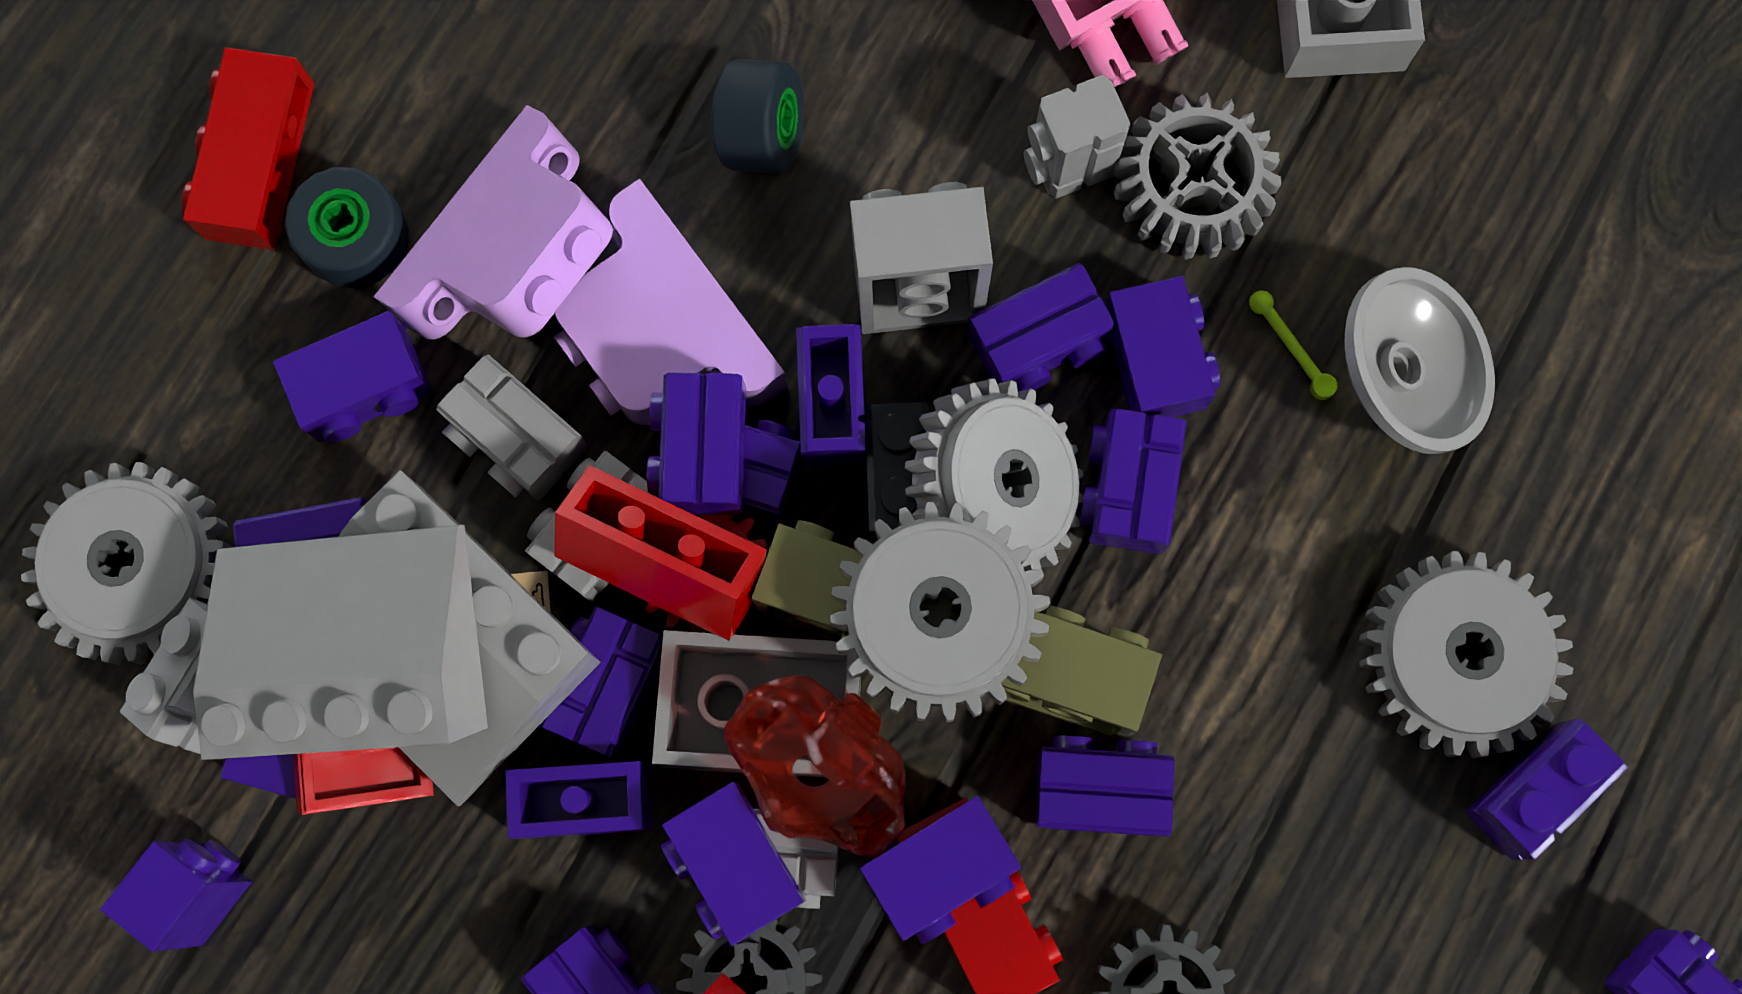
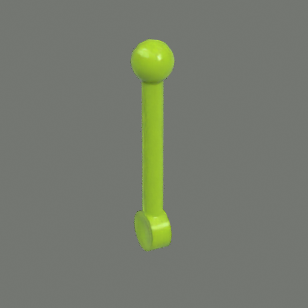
[1249,290,1337,400]

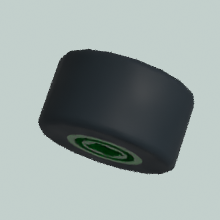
[711,59,804,174]
[285,167,409,288]

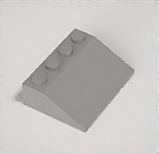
[338,470,601,806]
[193,525,488,760]

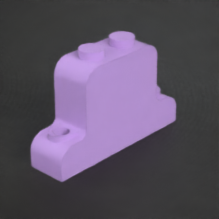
[374,105,612,339]
[554,178,788,425]

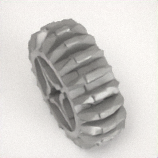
[1113,92,1281,260]

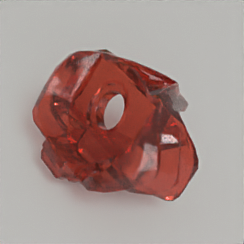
[724,675,906,858]

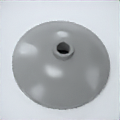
[1344,267,1495,454]

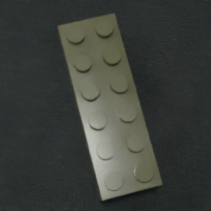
[752,520,1163,740]

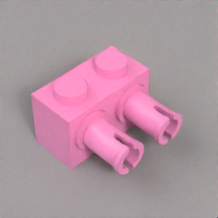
[1032,0,1189,87]

